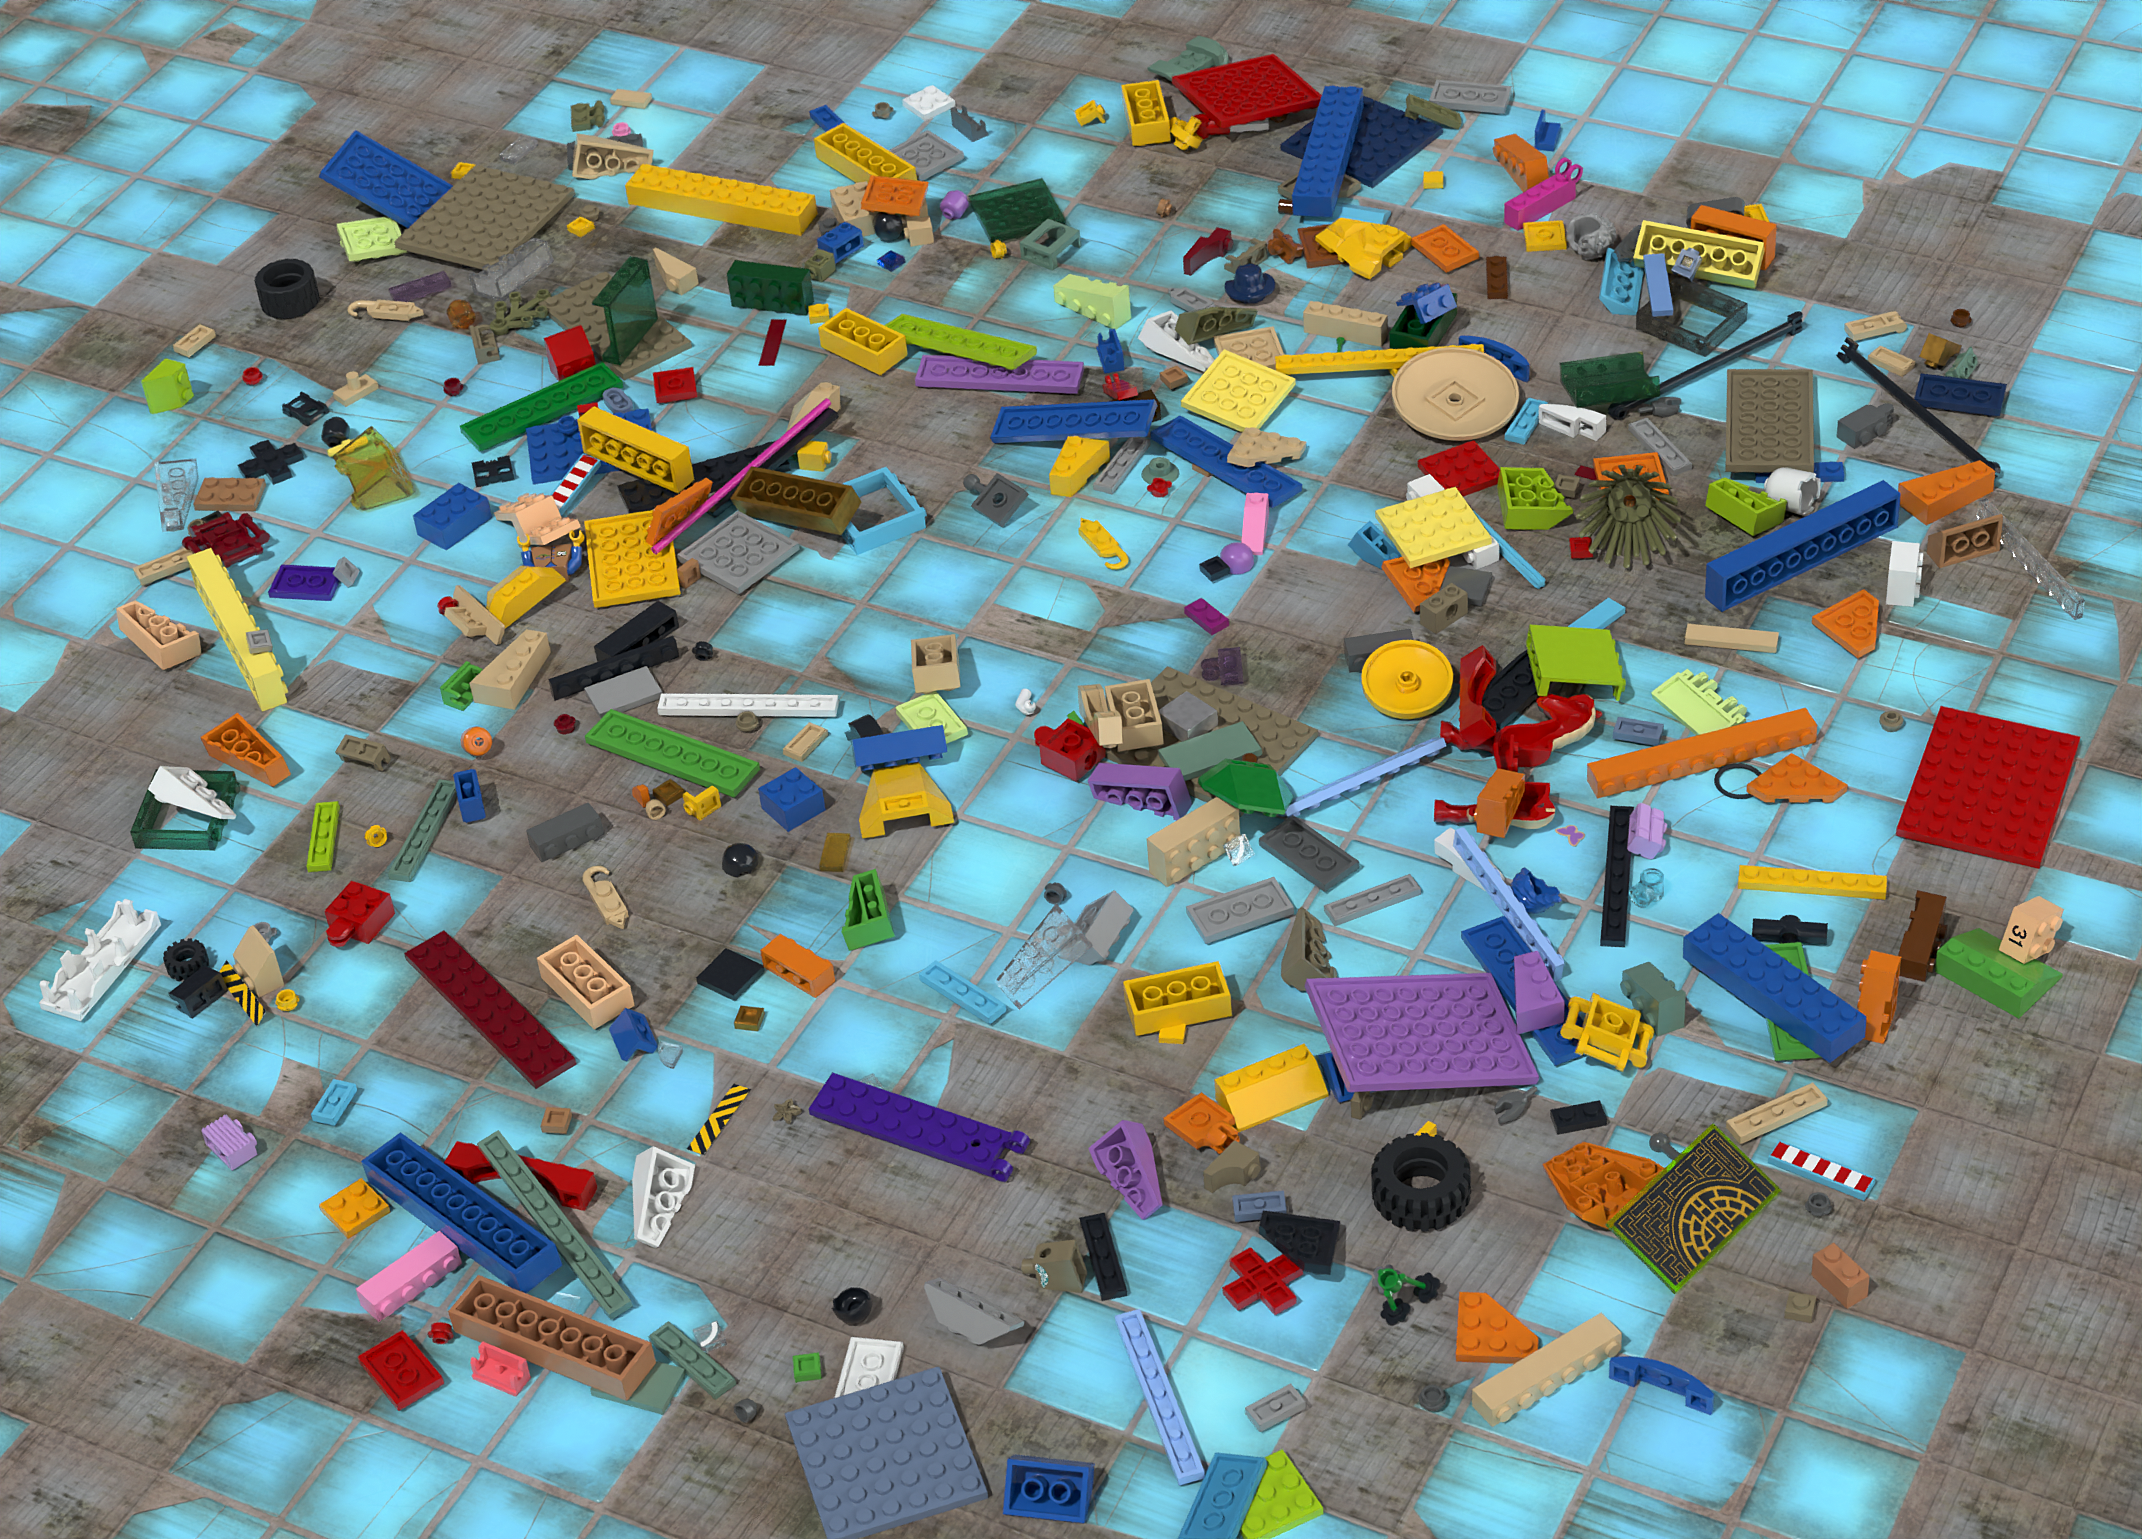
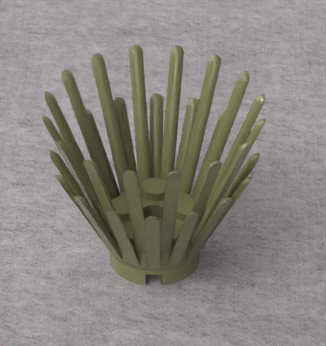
[1576,465,1681,568]

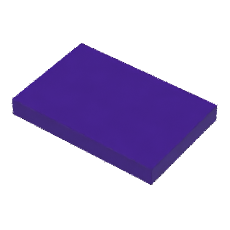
[268,564,340,601]

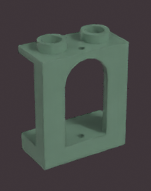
[1020,219,1081,271]

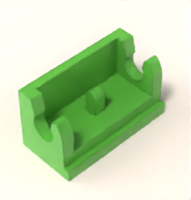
[440,661,483,711]

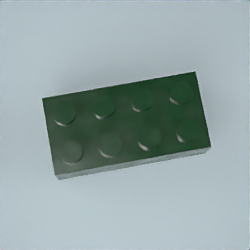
[727,260,814,315]
[1389,289,1457,349]

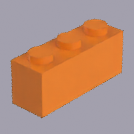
[760,934,835,998]

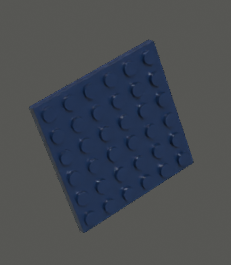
[1280,96,1443,188]

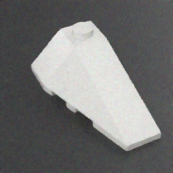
[1138,310,1215,372]
[148,766,237,819]
[632,1146,695,1248]

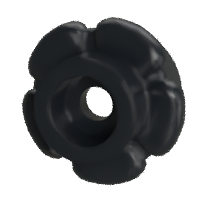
[692,641,713,661]

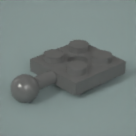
[963,473,1029,528]

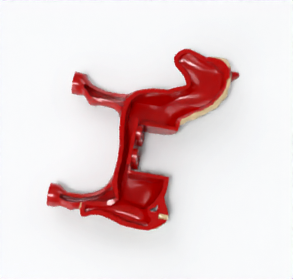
[1434,694,1602,829]

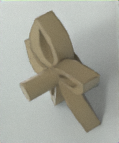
[772,1098,802,1124]

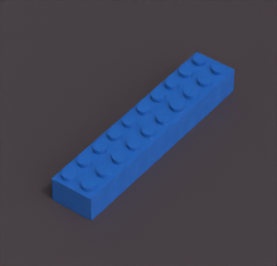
[1292,85,1364,217]
[1705,480,1901,612]
[361,1132,562,1293]

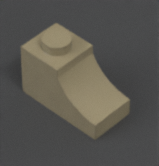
[1203,1140,1261,1193]

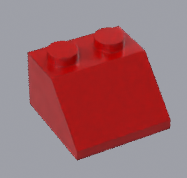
[544,325,596,382]

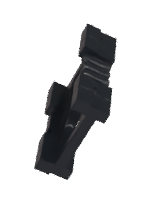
[282,392,329,427]
[471,455,514,488]

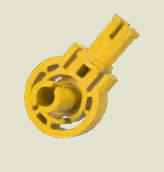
[1169,116,1203,150]

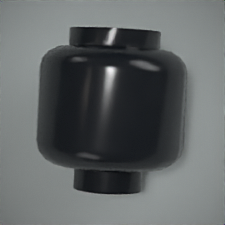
[321,417,350,448]

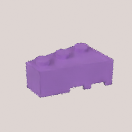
[1514,951,1564,1034]

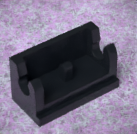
[168,965,228,1019]

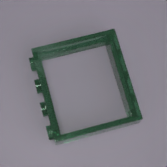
[130,769,240,851]

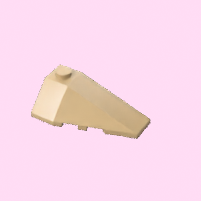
[786,382,840,432]

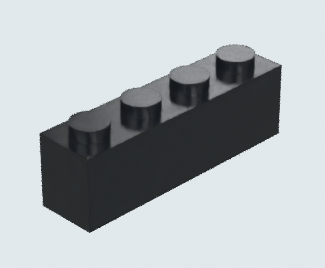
[594,601,679,662]

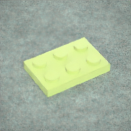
[895,691,968,744]

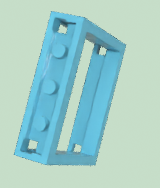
[841,467,927,555]

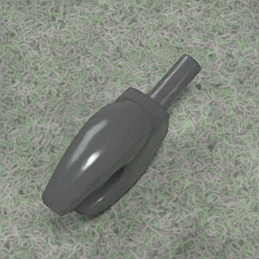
[1638,397,1681,417]
[1494,1086,1538,1124]

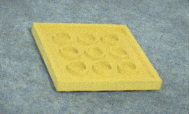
[1181,350,1296,433]
[1375,487,1492,568]

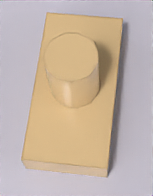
[333,371,379,407]

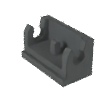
[950,105,988,142]

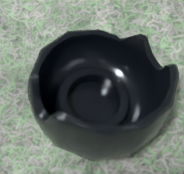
[873,212,903,241]
[722,843,758,877]
[832,1287,872,1324]

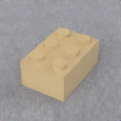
[830,181,880,237]
[911,634,960,694]
[1105,679,1164,752]

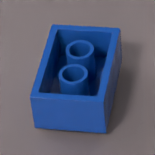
[413,483,492,550]

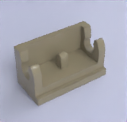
[1224,238,1267,274]
[469,324,500,365]
[335,734,391,771]

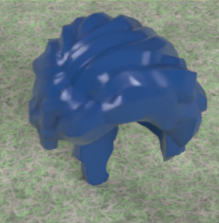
[1511,867,1562,914]

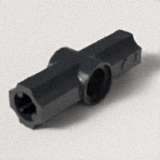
[1752,915,1828,944]

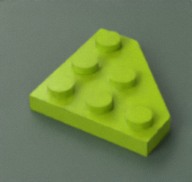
[1239,1449,1323,1539]

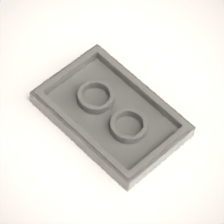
[584,666,663,719]

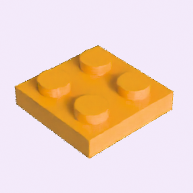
[319,1178,391,1239]

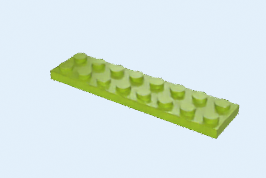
[884,314,1037,370]

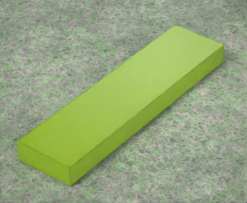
[306,801,340,872]

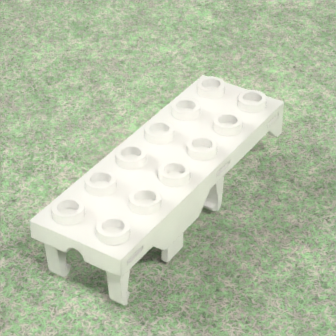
[39,899,161,1021]

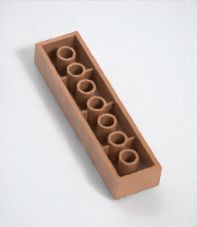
[448,1275,656,1401]

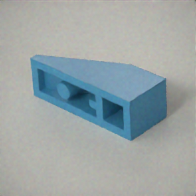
[1348,521,1402,569]

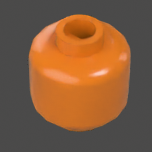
[460,726,492,756]

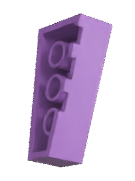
[1087,763,1193,821]

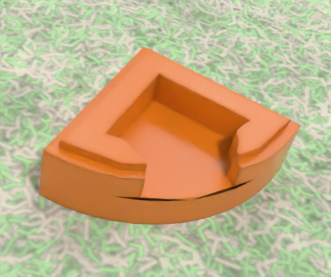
[632,784,650,808]

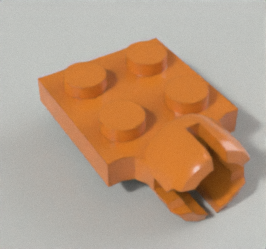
[1163,1092,1240,1154]

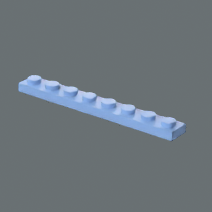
[1278,737,1446,818]
[1453,827,1564,981]
[1114,1309,1205,1486]

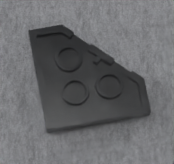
[1259,1210,1340,1275]

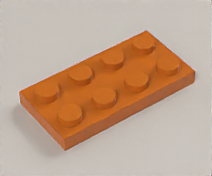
[646,478,713,546]

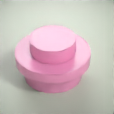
[612,122,631,137]

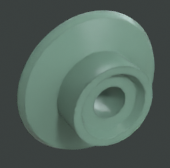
[1141,457,1179,484]

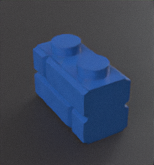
[453,769,486,823]

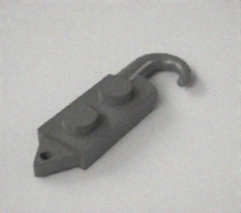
[1614,225,1642,263]

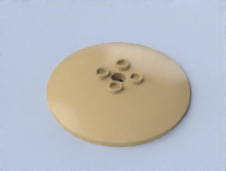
[1392,347,1519,441]

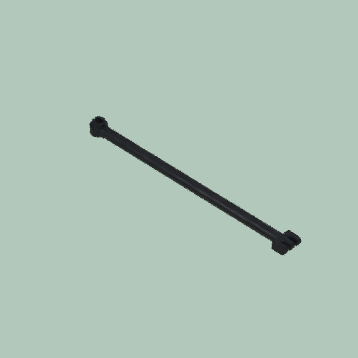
[1608,311,1803,420]
[1836,337,2001,478]

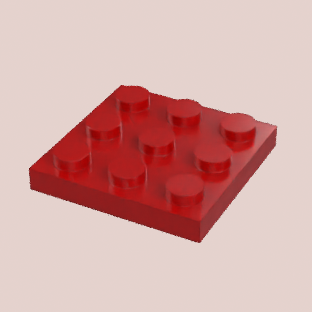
[1418,440,1500,497]

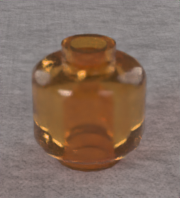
[446,299,476,329]

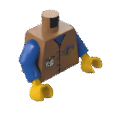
[517,530,584,583]

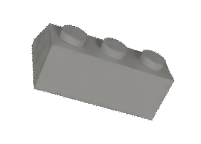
[1055,890,1134,965]

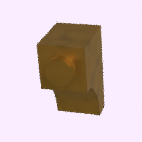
[1919,333,1962,368]

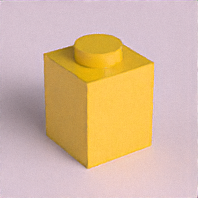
[797,441,831,472]

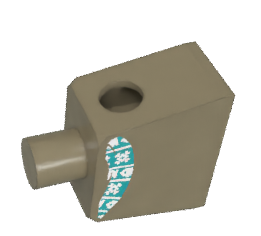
[1022,1240,1087,1293]

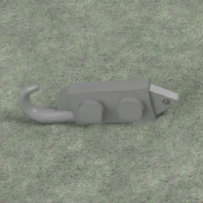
[1168,287,1215,312]

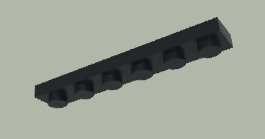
[548,636,679,701]

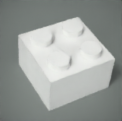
[1886,541,1923,607]

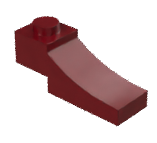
[1183,227,1233,276]

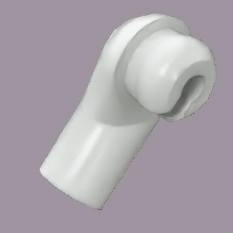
[1015,689,1036,715]

